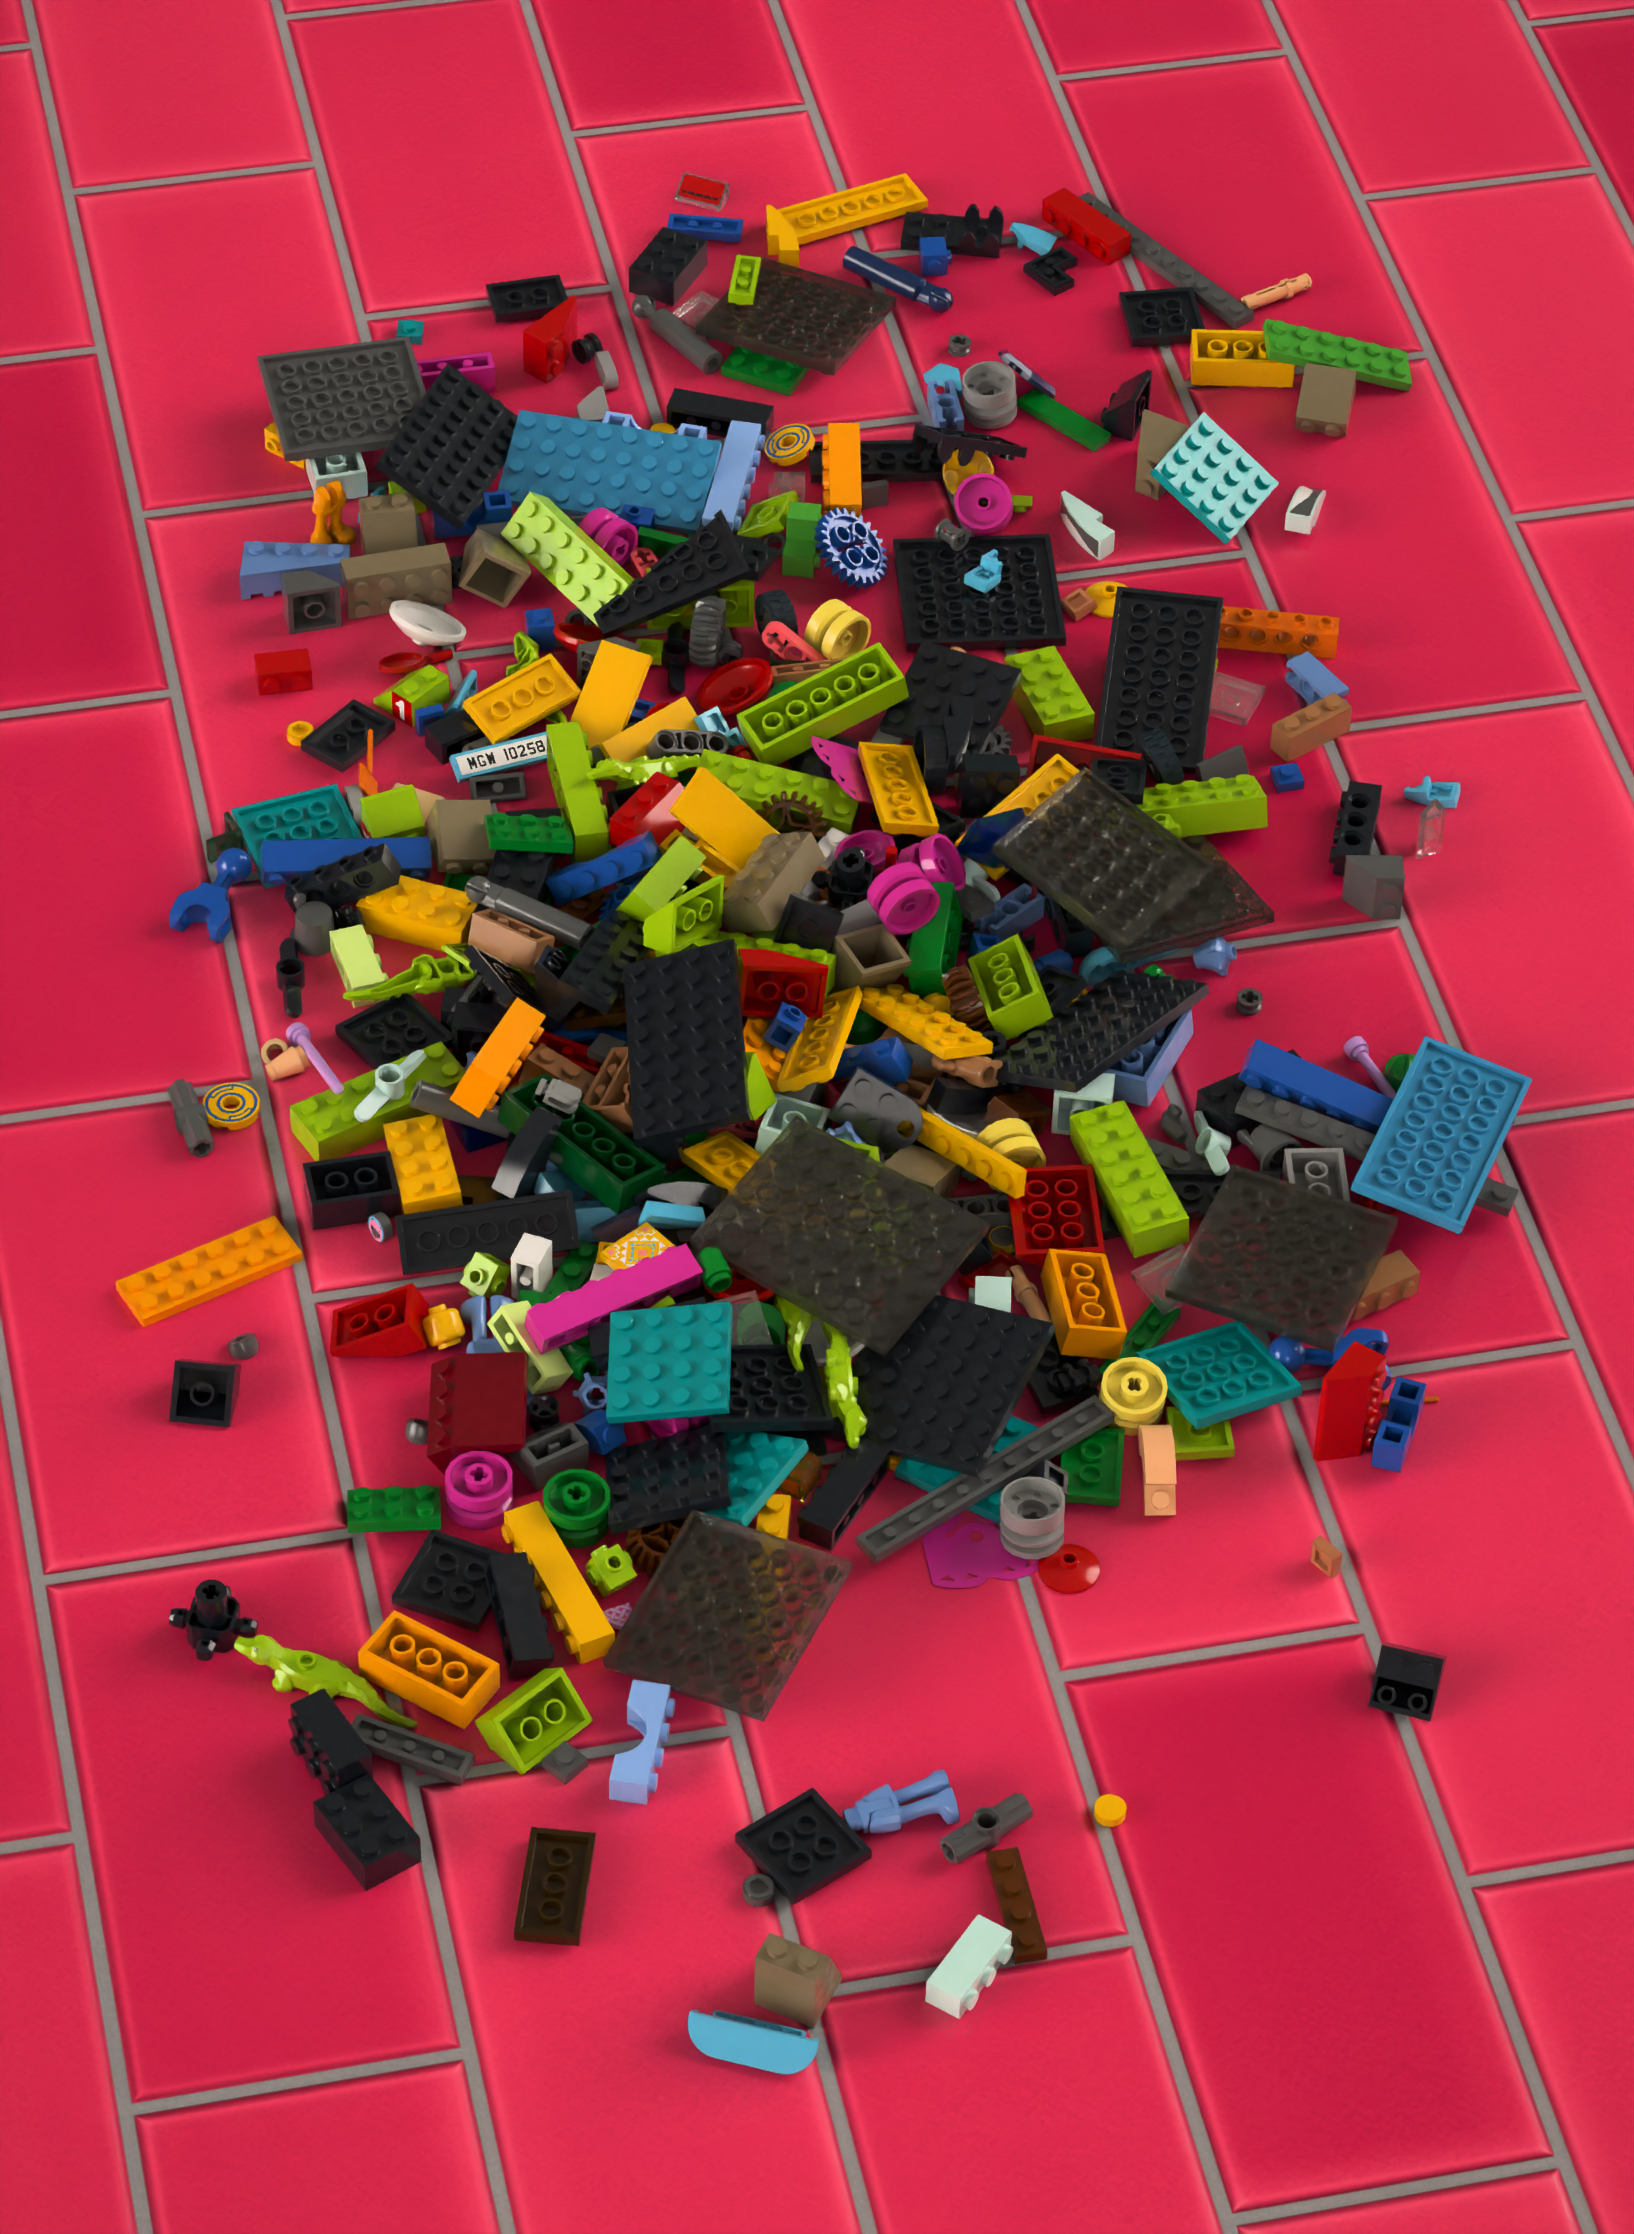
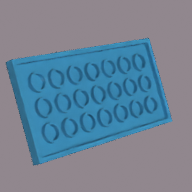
[498,410,722,535]
[1350,1036,1532,1235]

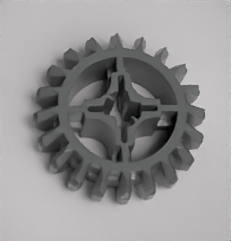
[689,595,727,668]

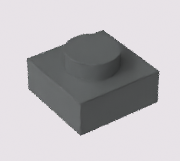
[542,1741,588,1785]

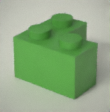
[782,501,823,579]

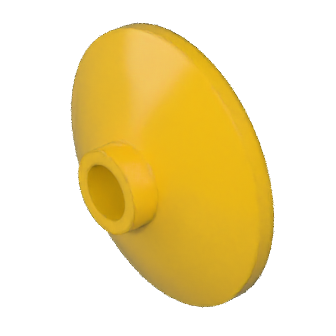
[1085,581,1128,618]

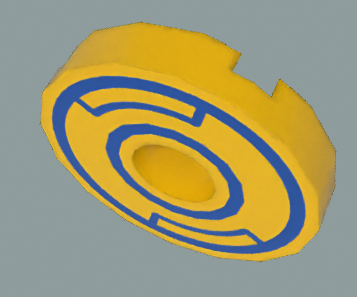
[764,423,815,466]
[203,1083,260,1130]

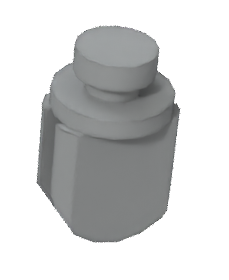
[535,1078,582,1114]

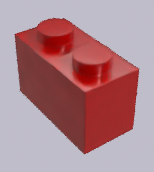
[254,648,313,695]

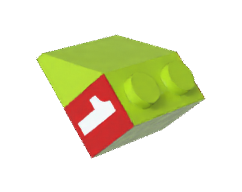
[373,664,450,727]
[360,784,426,838]

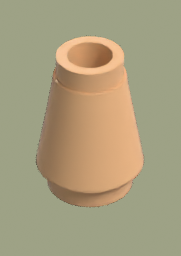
[265,1045,310,1081]

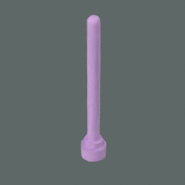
[286,1022,344,1094]
[1343,1036,1396,1099]

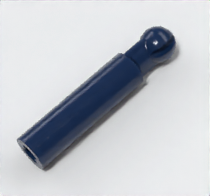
[843,246,953,312]

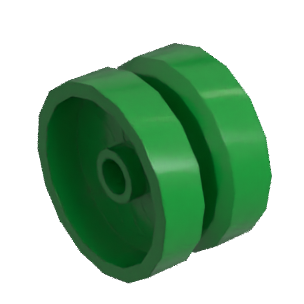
[543,1469,610,1548]

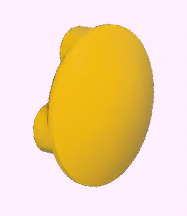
[942,449,994,495]

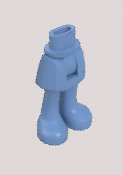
[460,1295,515,1354]
[842,1769,960,1834]

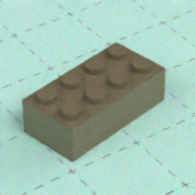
[340,543,453,620]
[722,832,826,933]

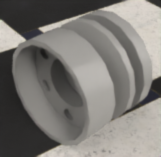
[962,361,1017,429]
[1000,1477,1065,1559]

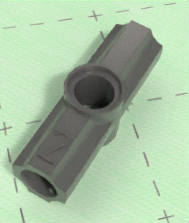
[168,1079,215,1158]
[940,1793,1033,1864]

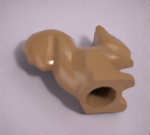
[931,1055,1003,1088]

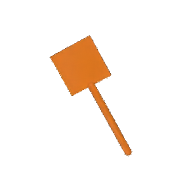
[359,729,378,797]

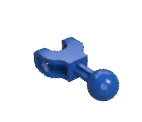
[169,848,252,943]
[1268,1328,1391,1391]

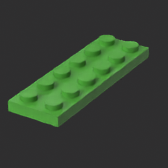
[1262,319,1412,392]

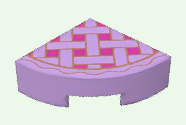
[603,1602,641,1634]

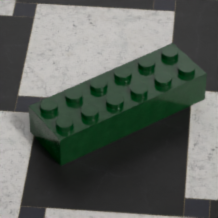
[498,1073,665,1214]

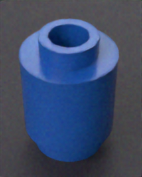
[1034,949,1074,974]

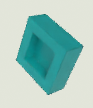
[396,320,424,345]

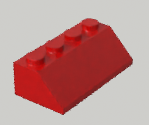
[1025,734,1142,781]
[1313,1341,1387,1461]

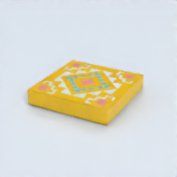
[600,1222,675,1270]

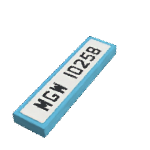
[449,732,547,783]

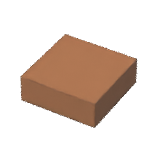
[1060,587,1097,621]
[1310,1535,1342,1579]

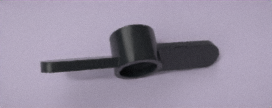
[663,622,690,695]
[276,938,305,1018]

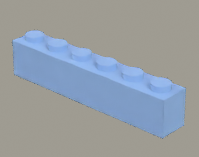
[702,420,766,535]

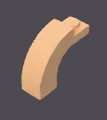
[1138,1425,1177,1516]

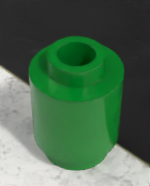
[695,1247,733,1293]
[561,1344,600,1382]

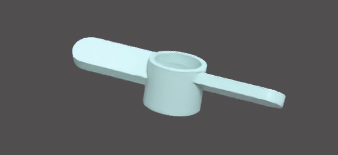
[963,858,1000,903]
[354,1050,426,1122]
[1194,1111,1231,1176]

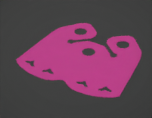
[811,736,874,804]
[922,1513,1039,1589]

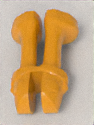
[310,481,356,546]

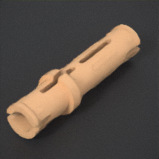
[1240,273,1312,310]
[1005,1265,1052,1323]

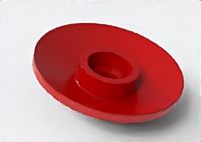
[1038,1544,1100,1594]

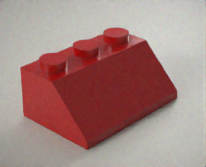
[610,771,685,847]

